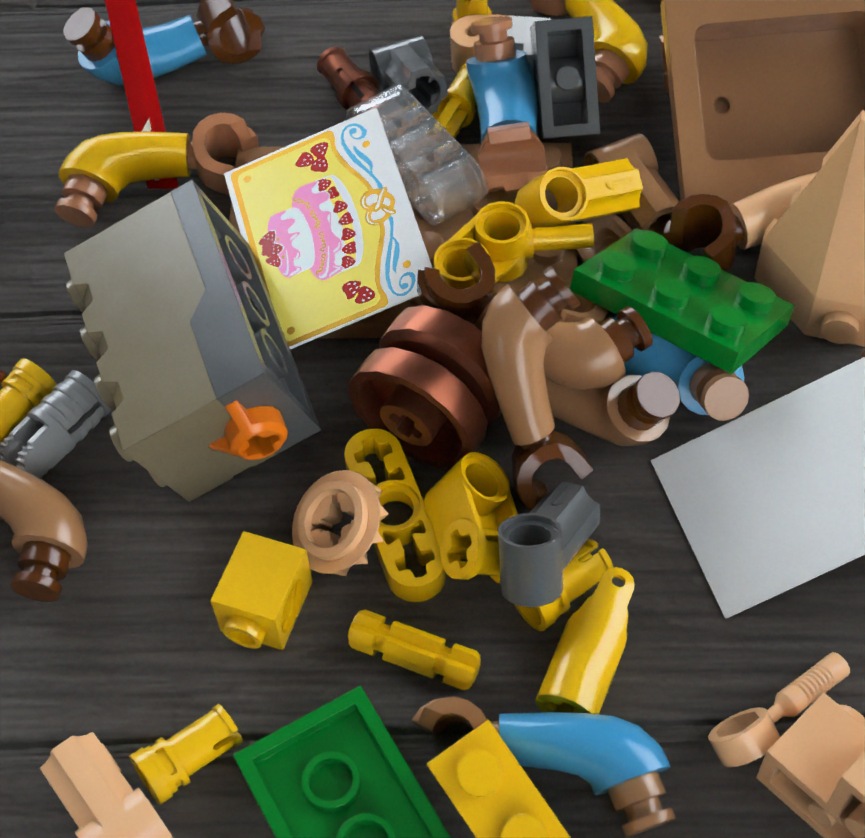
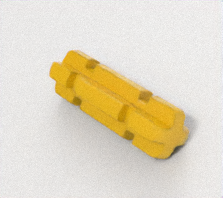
[347,610,481,690]

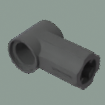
[368,35,448,117]
[498,481,600,607]

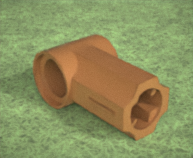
[584,133,679,236]

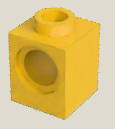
[210,531,313,650]

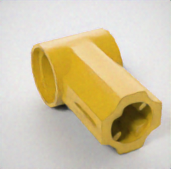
[515,158,643,228]

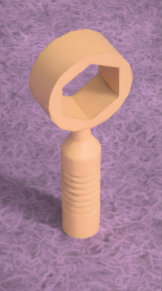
[708,652,850,767]

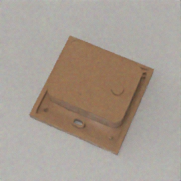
[660,0,865,205]

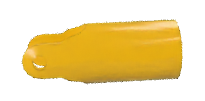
[536,567,635,714]

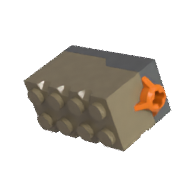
[64,180,321,502]

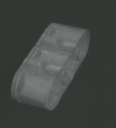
[346,84,488,226]

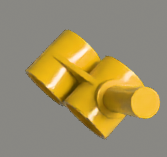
[434,201,594,289]

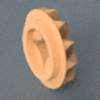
[292,470,388,576]

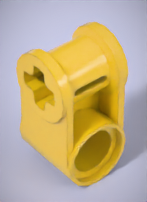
[424,452,518,583]

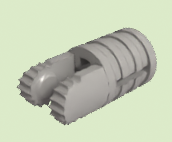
[0,370,112,478]

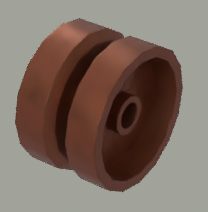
[349,305,501,468]

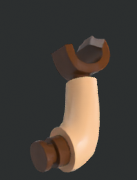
[663,172,817,272]

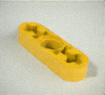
[344,428,446,602]

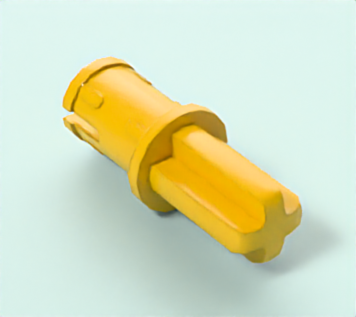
[419,63,477,149]

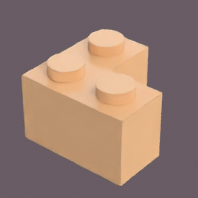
[756,693,865,838]

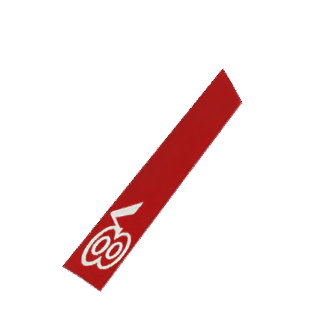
[105,0,179,189]

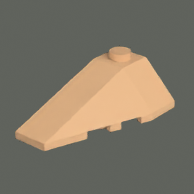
[754,110,865,347]

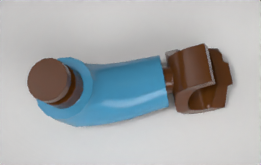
[63,0,265,85]

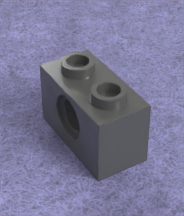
[530,16,600,139]

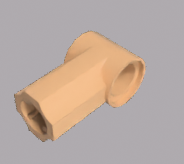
[40,732,173,838]

